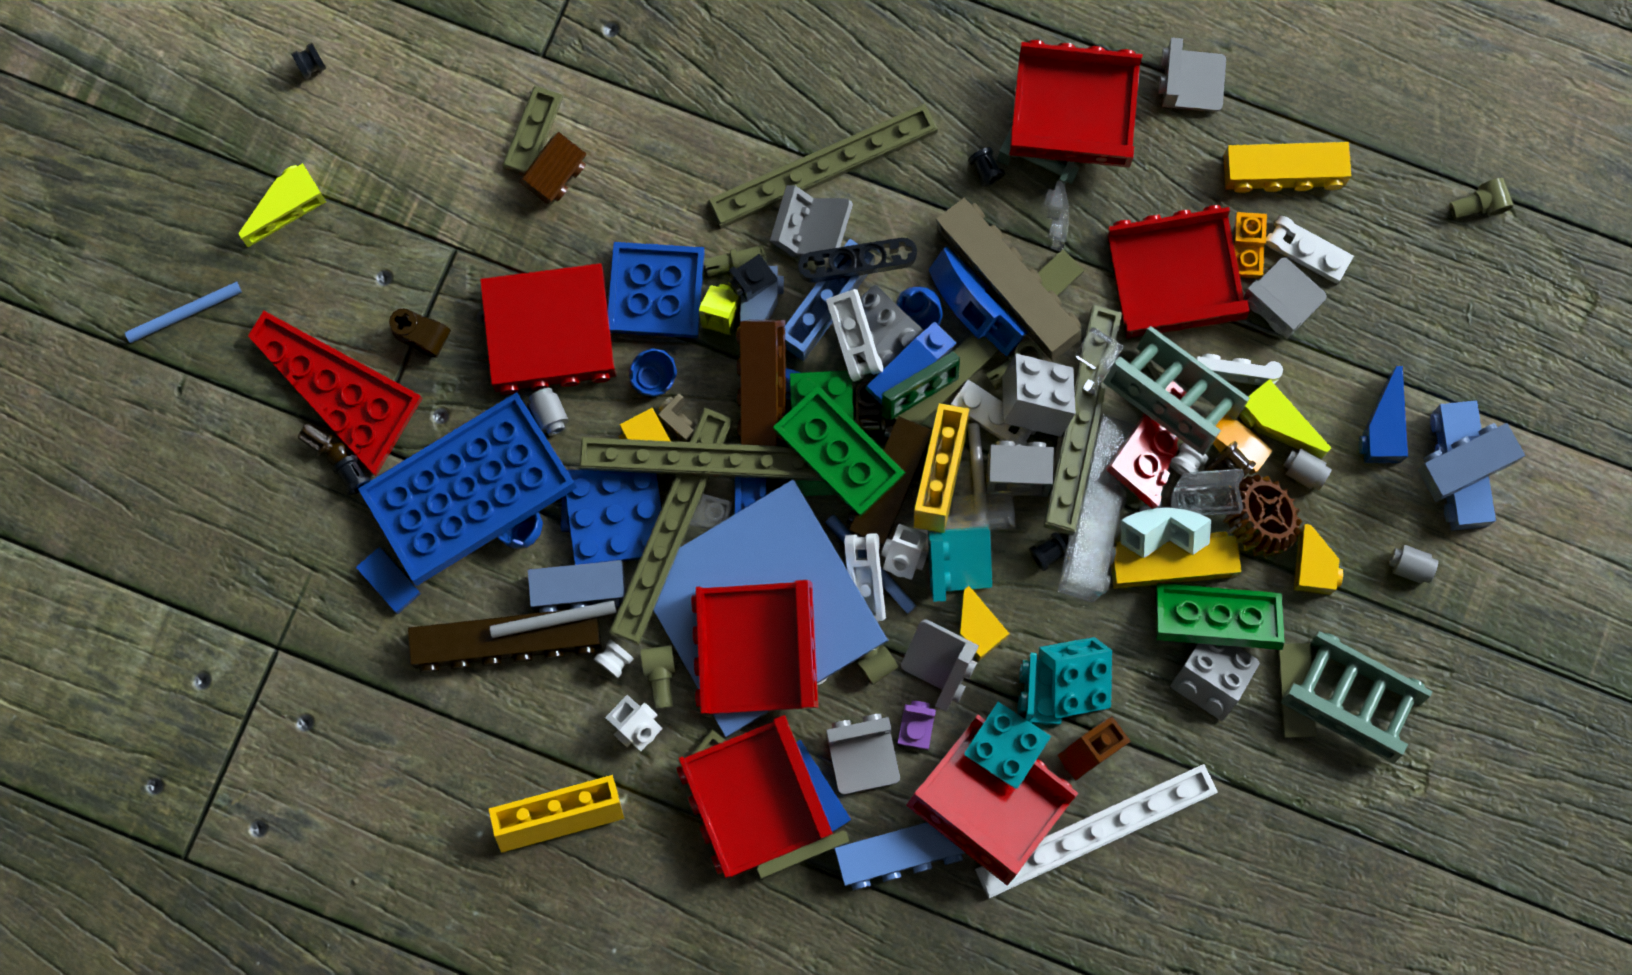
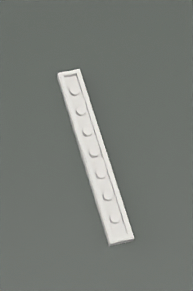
[975,764,1218,899]

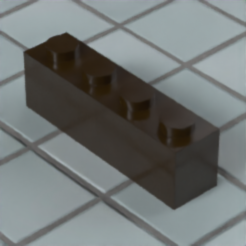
[847,416,933,547]

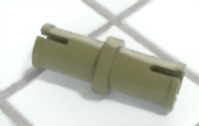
[704,244,768,277]

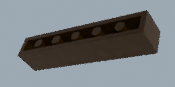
[408,610,602,673]

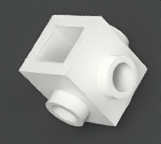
[881,524,928,580]
[605,695,663,751]

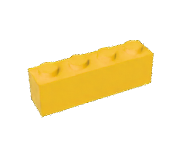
[1223,142,1351,193]
[914,403,969,533]
[1109,532,1241,589]
[489,775,625,853]

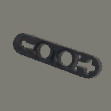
[798,237,917,283]

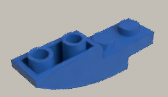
[929,247,1028,356]

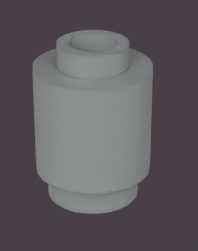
[529,388,569,436]
[1283,448,1332,490]
[1389,544,1438,584]

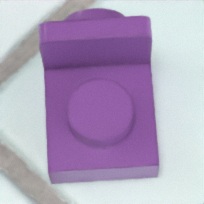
[897,701,936,750]

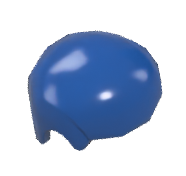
[896,287,943,330]
[628,348,677,398]
[498,512,543,549]

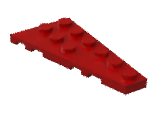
[248,310,423,477]

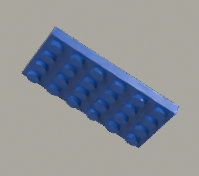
[358,392,577,586]

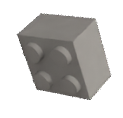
[1002,353,1076,437]
[986,441,1054,497]

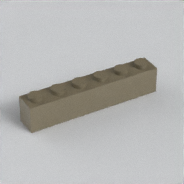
[936,197,1082,362]

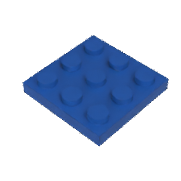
[608,242,705,338]
[565,471,661,565]

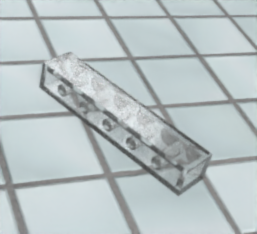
[1058,414,1136,602]

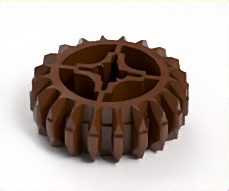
[1221,474,1303,558]

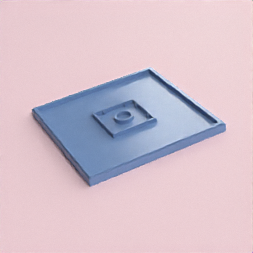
[654,480,889,737]

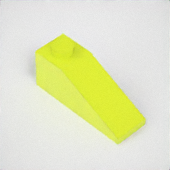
[238,163,326,247]
[1239,379,1331,459]

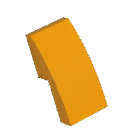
[1233,212,1267,279]
[1213,414,1272,474]

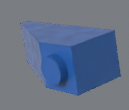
[865,322,956,405]
[1358,366,1408,463]

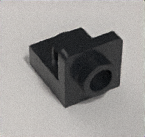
[728,254,777,301]

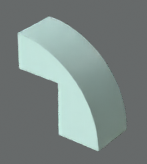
[1121,508,1211,558]

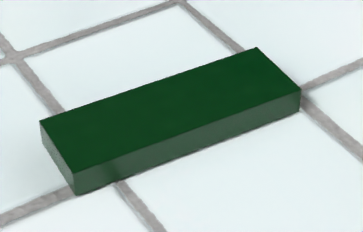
[882,351,960,421]

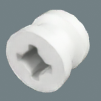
[1170,442,1209,480]
[594,639,634,678]

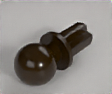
[298,424,351,466]

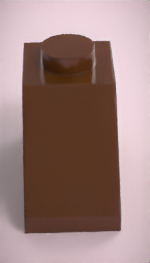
[1057,716,1131,781]

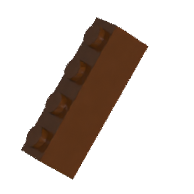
[736,319,786,446]

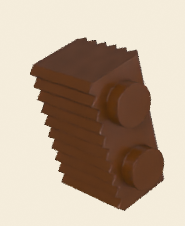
[519,132,587,204]

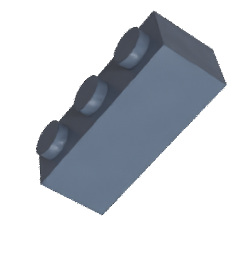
[1418,423,1526,502]
[528,560,626,613]

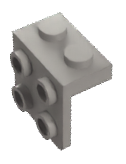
[1158,38,1226,112]
[770,185,853,256]
[1244,258,1327,339]
[859,285,924,369]
[901,619,979,711]
[1170,643,1259,721]
[826,714,900,795]

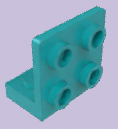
[927,527,992,602]
[1038,637,1112,718]
[1017,652,1061,725]
[964,702,1051,789]

